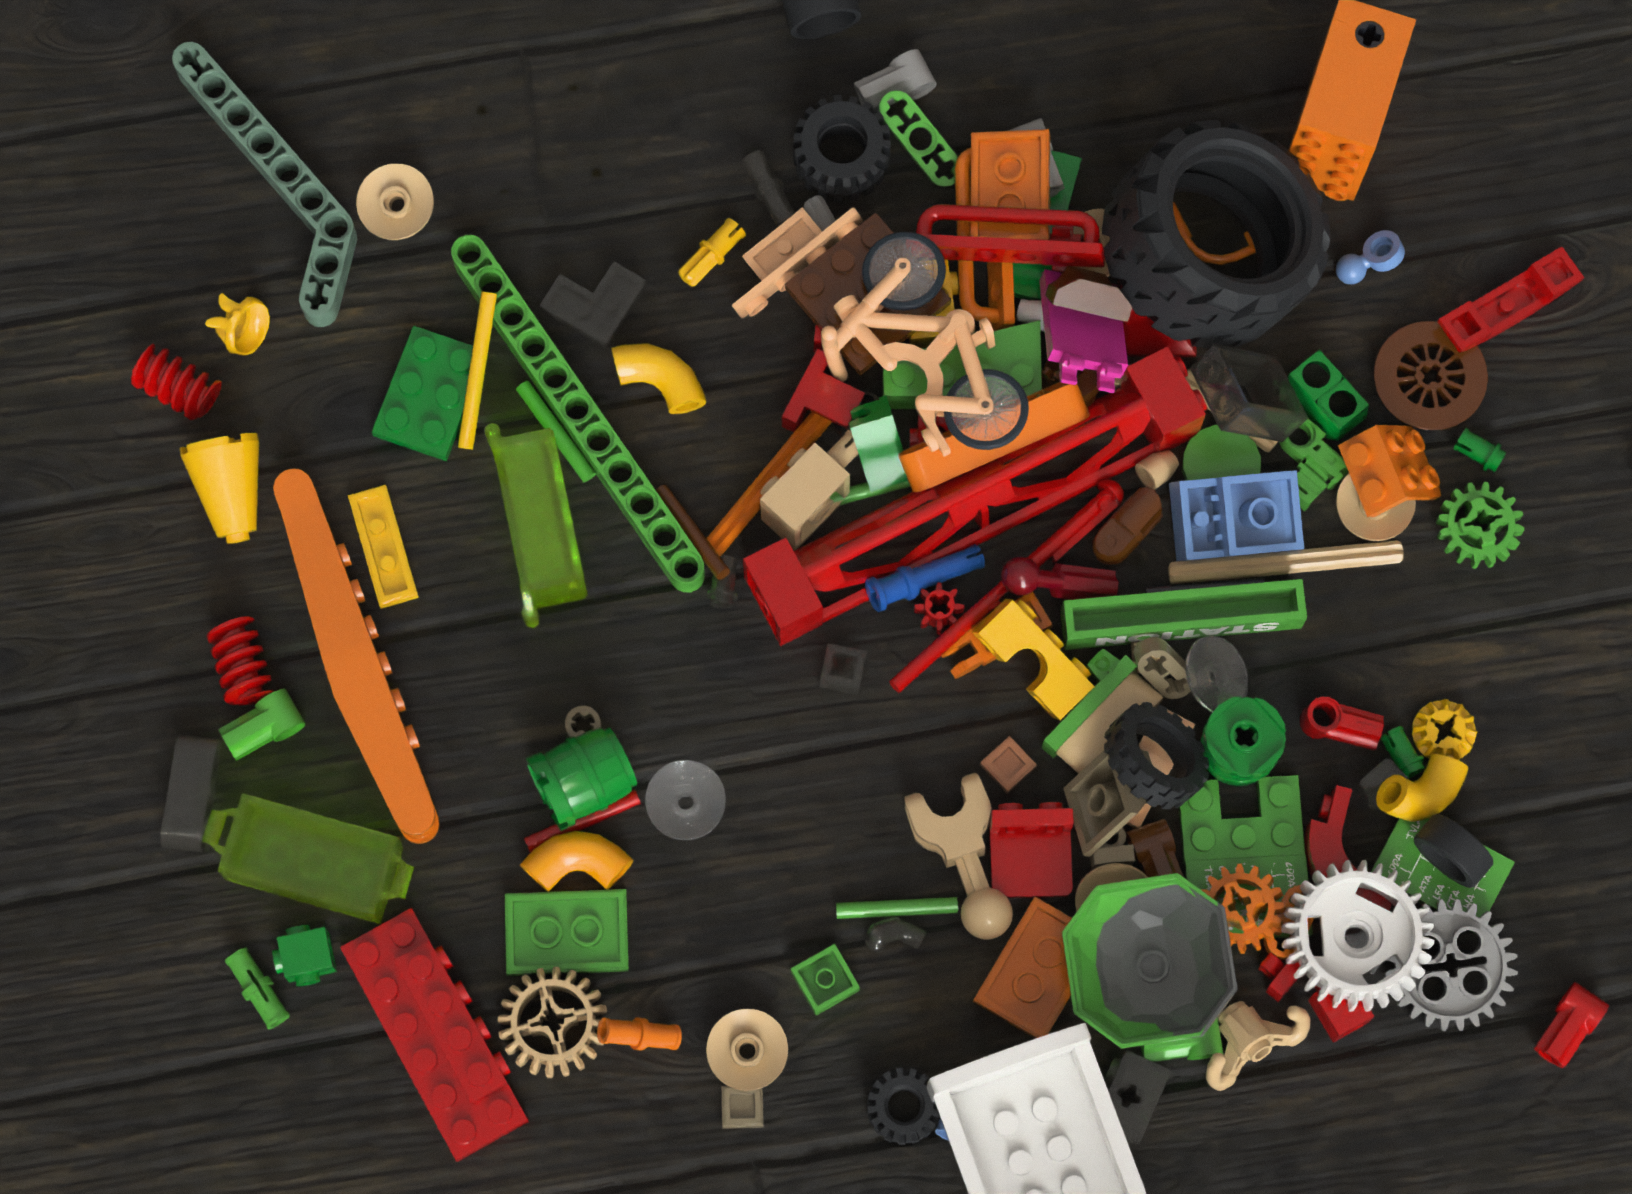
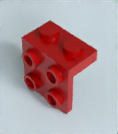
[989,802,1073,898]

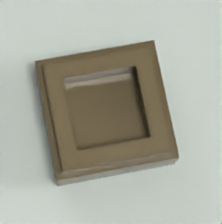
[721,1086,764,1129]

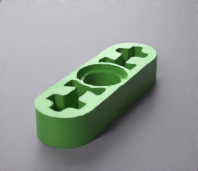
[878,90,958,187]

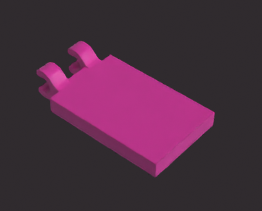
[1039,269,1128,393]

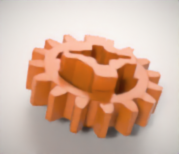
[1200,863,1286,954]

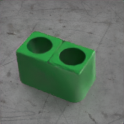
[1285,349,1369,441]

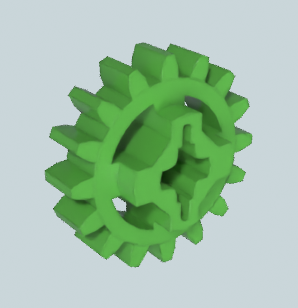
[1436,482,1524,569]

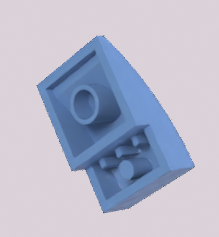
[1169,470,1304,561]

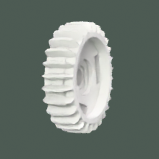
[1281,860,1435,1012]

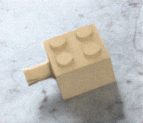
[760,430,858,550]

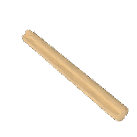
[1168,540,1404,584]

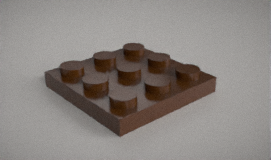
[785,213,951,376]

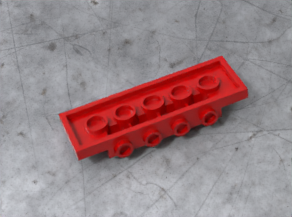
[340,908,529,1162]

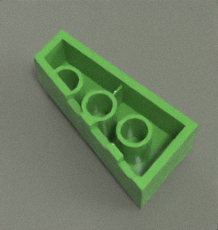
[882,320,1042,409]

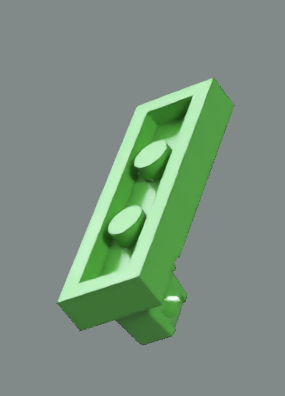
[1042,649,1137,758]

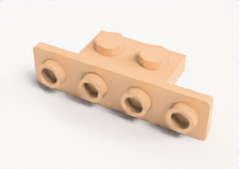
[732,207,863,318]

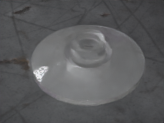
[1185,636,1248,713]
[645,760,726,840]

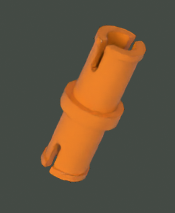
[597,1017,682,1051]

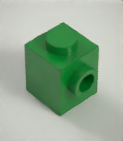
[272,925,337,986]

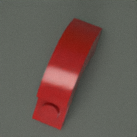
[1304,785,1392,911]

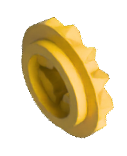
[1412,699,1477,760]

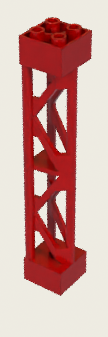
[743,346,1207,646]

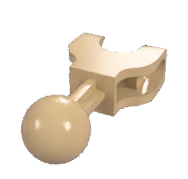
[904,773,1013,940]

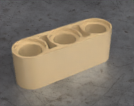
[1056,671,1164,774]

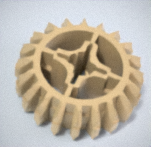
[498,967,607,1078]

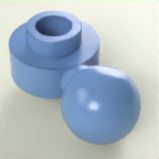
[1335,230,1405,285]

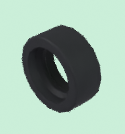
[1414,814,1493,888]

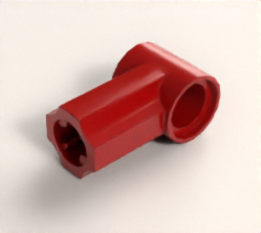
[1300,696,1384,751]
[1533,982,1610,1069]

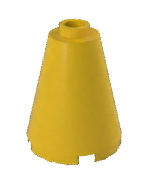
[179,433,259,544]

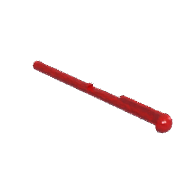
[889,480,1124,693]

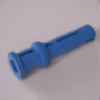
[865,544,985,612]

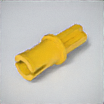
[678,218,746,287]

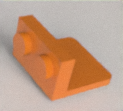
[1338,425,1441,517]

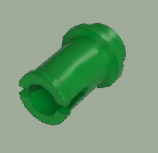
[1453,428,1507,472]
[1380,726,1425,779]

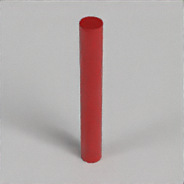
[524,789,641,853]

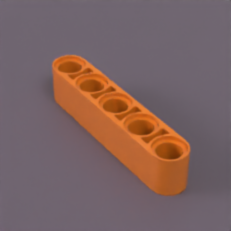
[898,382,1090,492]

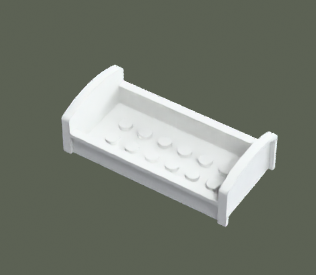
[926,1023,1146,1194]

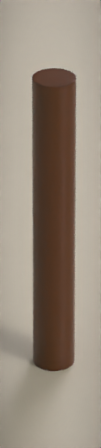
[656,485,730,580]

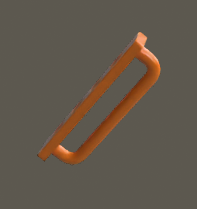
[955,148,1015,331]

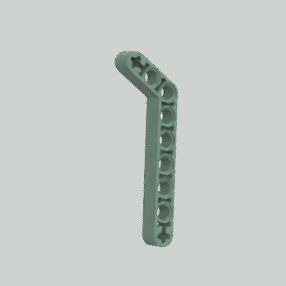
[172,42,357,327]

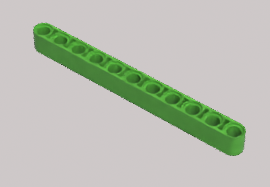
[451,235,705,592]

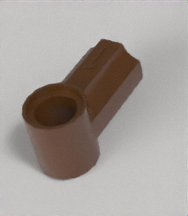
[1125,818,1183,877]

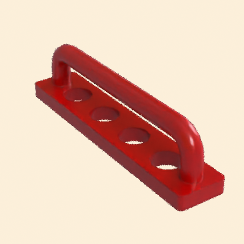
[906,204,1105,268]

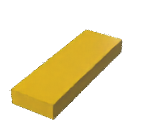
[348,485,419,609]

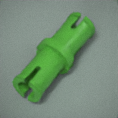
[225,947,290,1030]

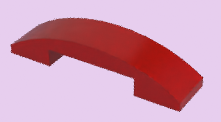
[1437,247,1584,353]

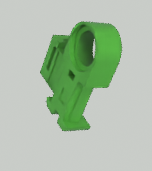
[1279,417,1349,512]

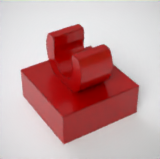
[1258,952,1300,1003]

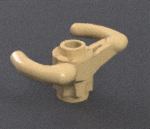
[1205,1001,1311,1091]

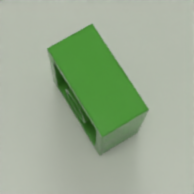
[791,944,860,1016]

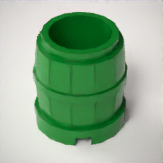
[1200,696,1286,786]
[526,727,637,831]

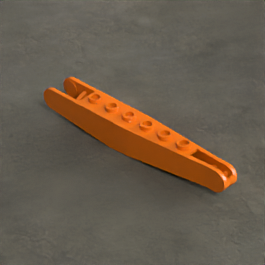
[273,469,440,844]

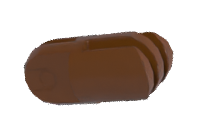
[1092,487,1163,565]

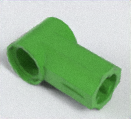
[218,689,306,761]
[1140,1017,1224,1062]

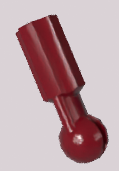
[1001,557,1119,600]

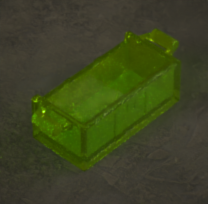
[484,423,588,627]
[202,793,415,924]

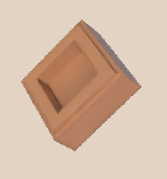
[980,736,1037,794]

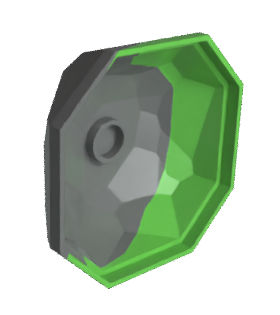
[1062,873,1238,1049]

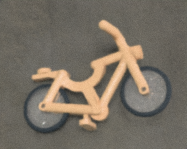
[821,232,1029,457]

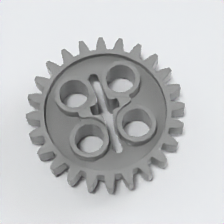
[1384,899,1518,1031]

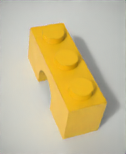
[972,599,1094,720]

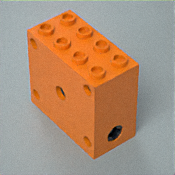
[1288,0,1416,201]

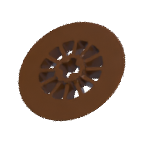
[1374,321,1488,430]

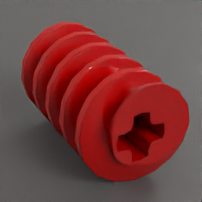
[131,343,222,420]
[207,616,274,705]

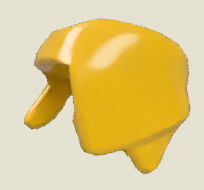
[205,293,270,356]

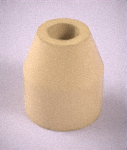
[1135,450,1179,490]

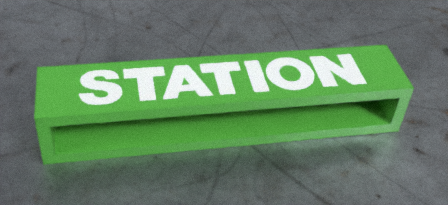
[1060,579,1307,650]

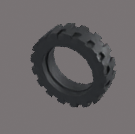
[1104,702,1209,809]

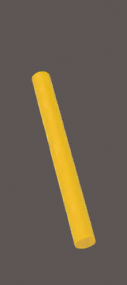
[458,292,497,450]

